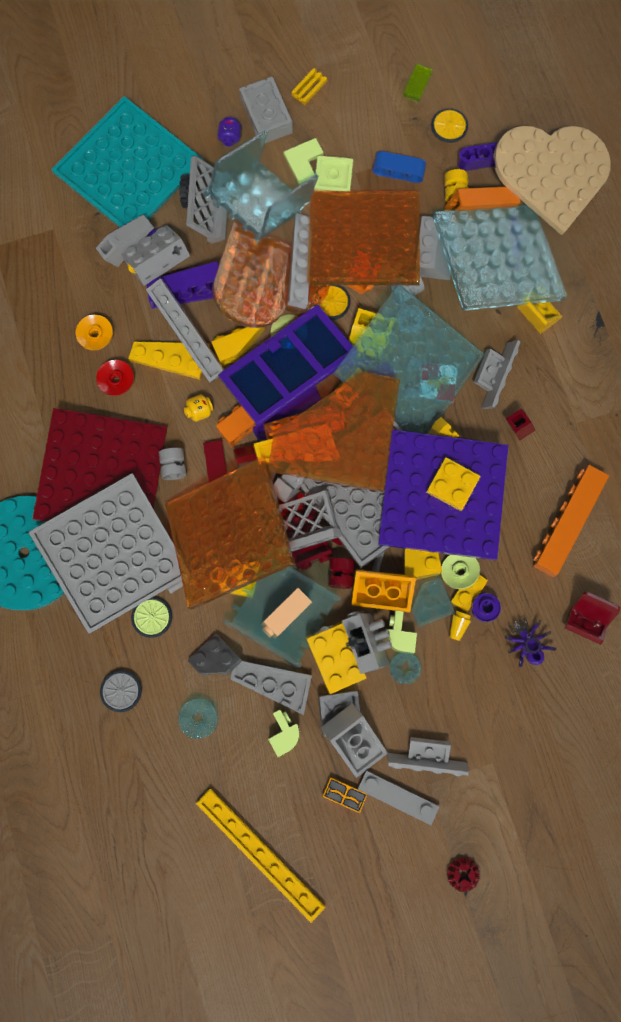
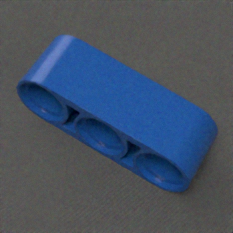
[372,151,426,183]

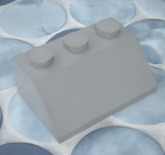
[414,216,456,280]

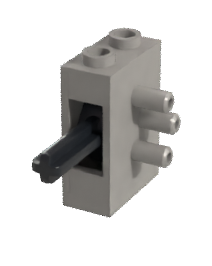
[342,611,392,674]

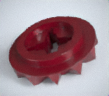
[447,858,480,892]

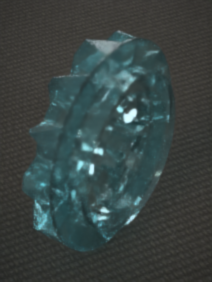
[390,653,421,684]

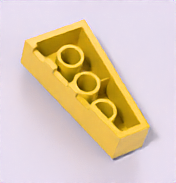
[402,549,443,580]

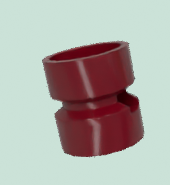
[328,558,355,589]

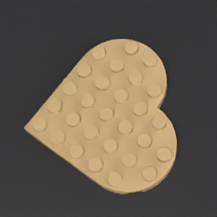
[493,126,611,235]

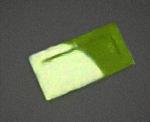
[403,64,433,102]

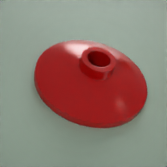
[96,360,134,396]

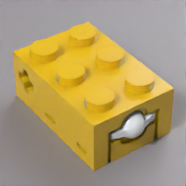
[305,622,366,694]

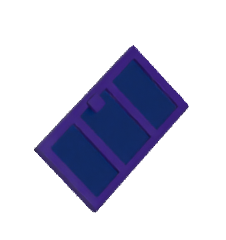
[218,304,359,427]

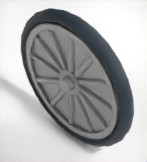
[100,670,142,712]

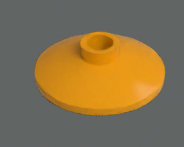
[75,315,113,350]

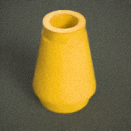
[449,611,471,641]

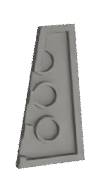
[230,661,312,715]

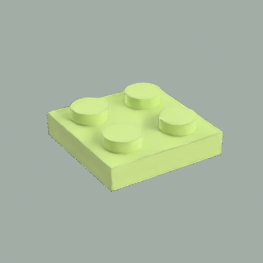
[314,156,353,195]

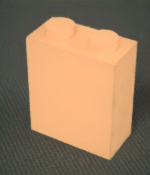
[261,588,312,638]

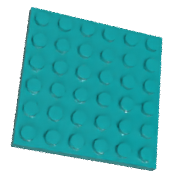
[51,96,204,228]

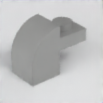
[272,462,309,503]

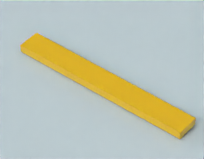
[196,789,326,923]

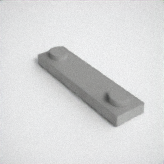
[358,771,439,825]

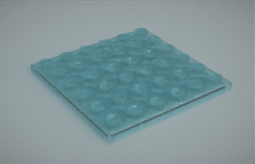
[432,205,567,310]
[333,284,485,434]

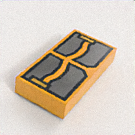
[323,777,368,813]

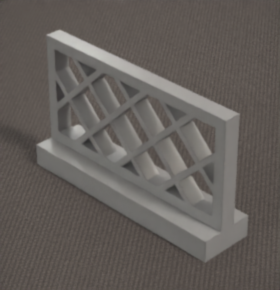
[186,156,230,244]
[256,490,342,558]

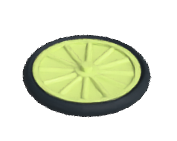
[131,597,172,638]

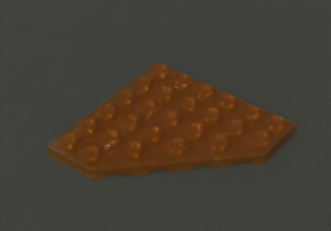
[267,372,400,492]

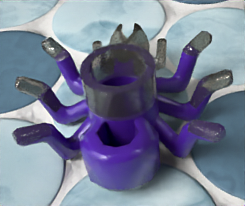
[505,618,557,667]

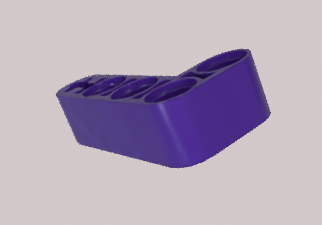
[457,142,498,171]

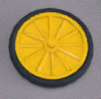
[431,108,468,143]
[312,284,351,320]

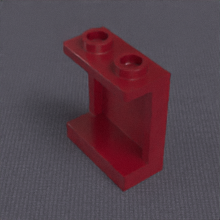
[279,510,333,571]

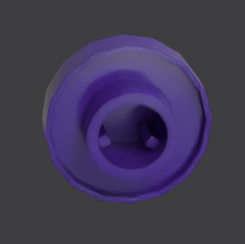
[471,593,501,622]

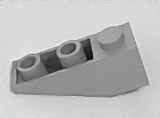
[96,215,154,267]

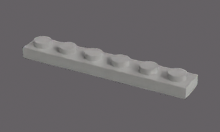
[287,213,313,309]
[146,278,225,383]

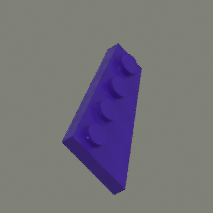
[253,386,325,442]

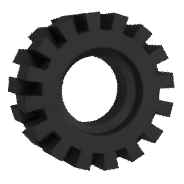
[179,174,200,208]

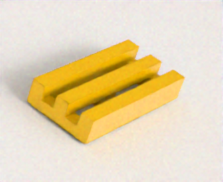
[291,68,327,105]

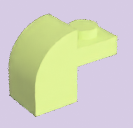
[385,610,417,654]
[268,710,299,757]

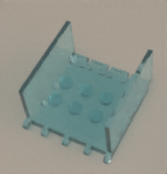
[203,131,319,242]
[223,556,341,668]

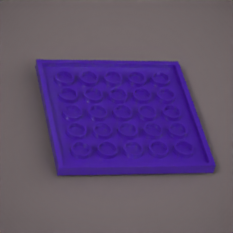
[378,430,508,561]

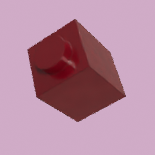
[506,408,536,441]

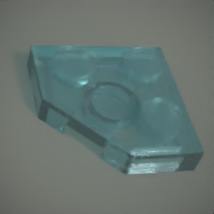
[411,577,455,628]

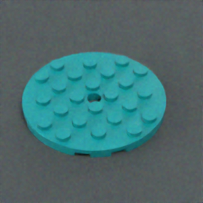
[0,496,65,611]

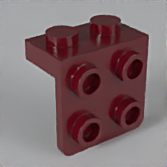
[564,592,621,645]

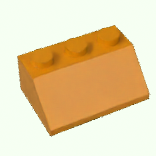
[352,570,416,612]

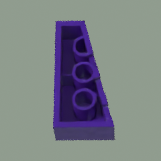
[146,261,224,309]

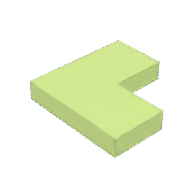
[284,138,323,184]

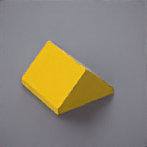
[517,290,563,334]

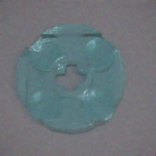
[178,699,219,739]

